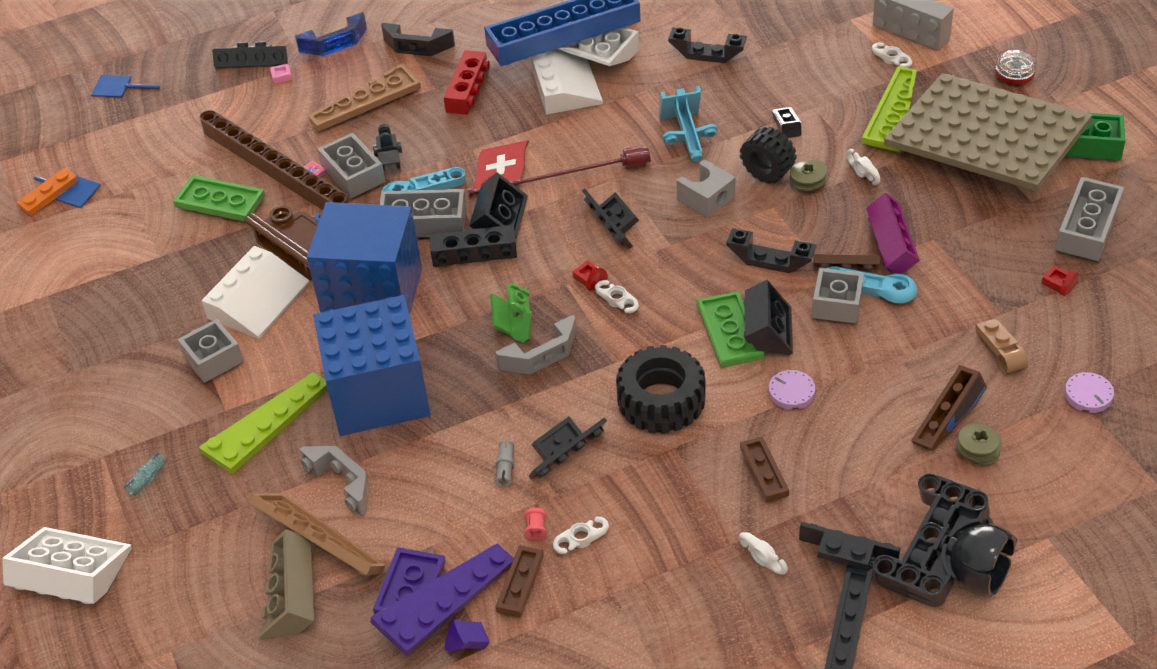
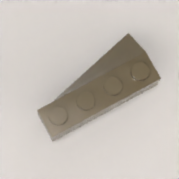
[259,529,315,640]

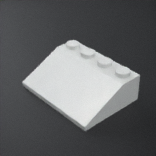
[557,27,639,66]
[530,49,603,115]
[202,246,310,339]
[2,527,131,604]

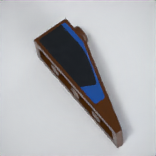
[911,365,987,450]

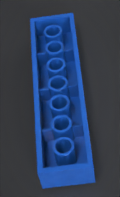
[484,0,641,66]

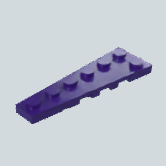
[370,543,514,656]

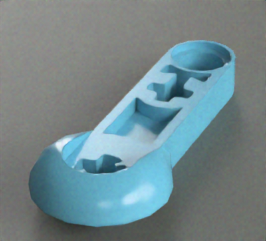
[381,167,466,192]
[826,266,917,303]

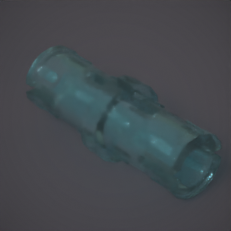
[124,452,167,496]

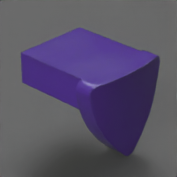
[444,620,490,651]

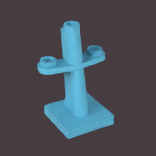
[658,86,718,162]

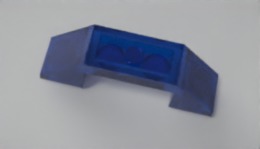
[295,12,367,56]

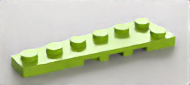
[862,66,917,152]
[199,372,328,475]

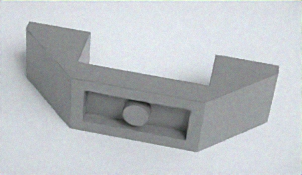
[495,315,577,374]
[299,446,370,516]

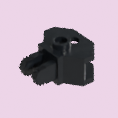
[373,124,403,171]

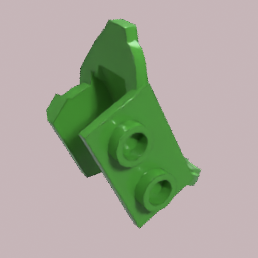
[490,283,532,343]

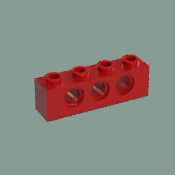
[443,50,490,115]

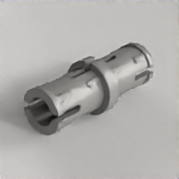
[495,440,514,487]

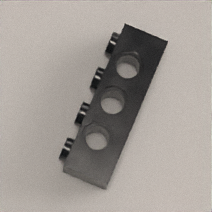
[429,225,517,267]

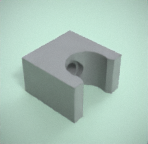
[676,159,736,218]

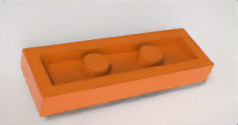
[16,168,79,217]

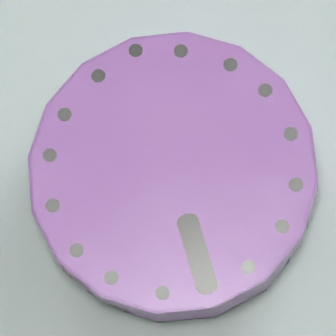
[769,370,815,410]
[1065,372,1114,413]

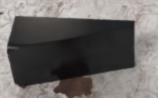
[772,107,802,138]

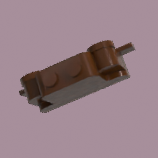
[244,206,317,281]

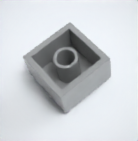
[812,268,864,324]
[177,319,244,383]

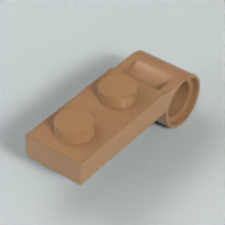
[976,319,1029,374]

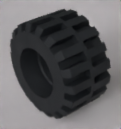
[740,126,797,183]

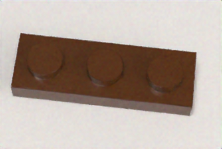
[813,254,880,269]
[740,436,789,502]
[495,545,544,618]

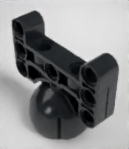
[873,473,1016,607]

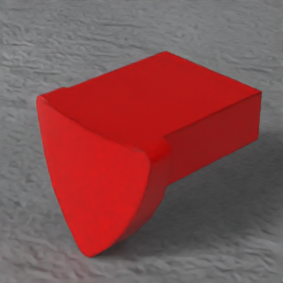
[572,260,608,291]
[1041,265,1079,296]

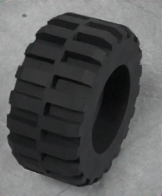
[616,345,706,434]

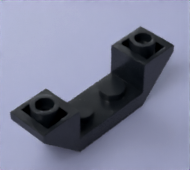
[381,23,455,56]
[668,27,747,63]
[726,228,817,273]

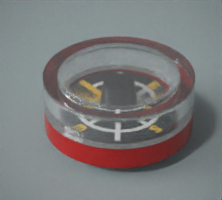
[995,48,1037,84]

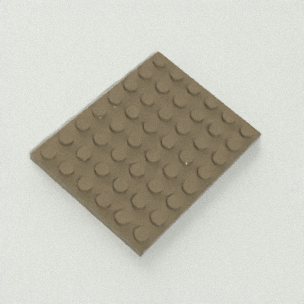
[884,73,1092,191]

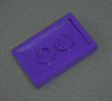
[373,547,446,615]

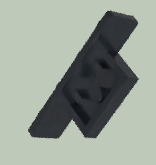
[212,41,288,67]
[582,188,639,248]
[529,416,607,480]
[799,522,901,571]

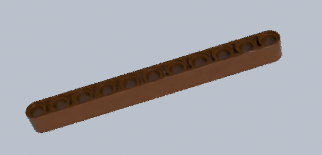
[199,110,349,210]

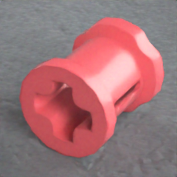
[524,508,546,540]

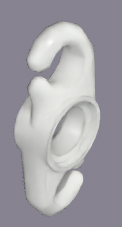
[872,42,912,68]
[847,149,880,185]
[595,280,639,313]
[553,516,609,554]
[739,532,788,575]

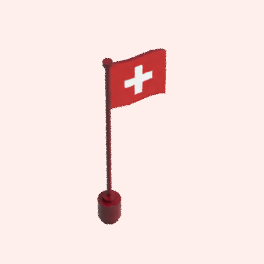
[468,140,651,197]

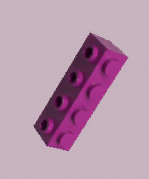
[866,193,920,274]

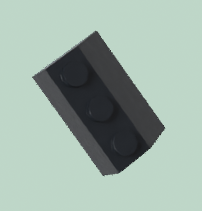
[469,172,528,239]
[743,279,793,355]

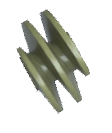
[790,160,827,191]
[957,424,1002,466]

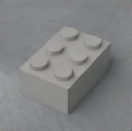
[318,133,386,199]

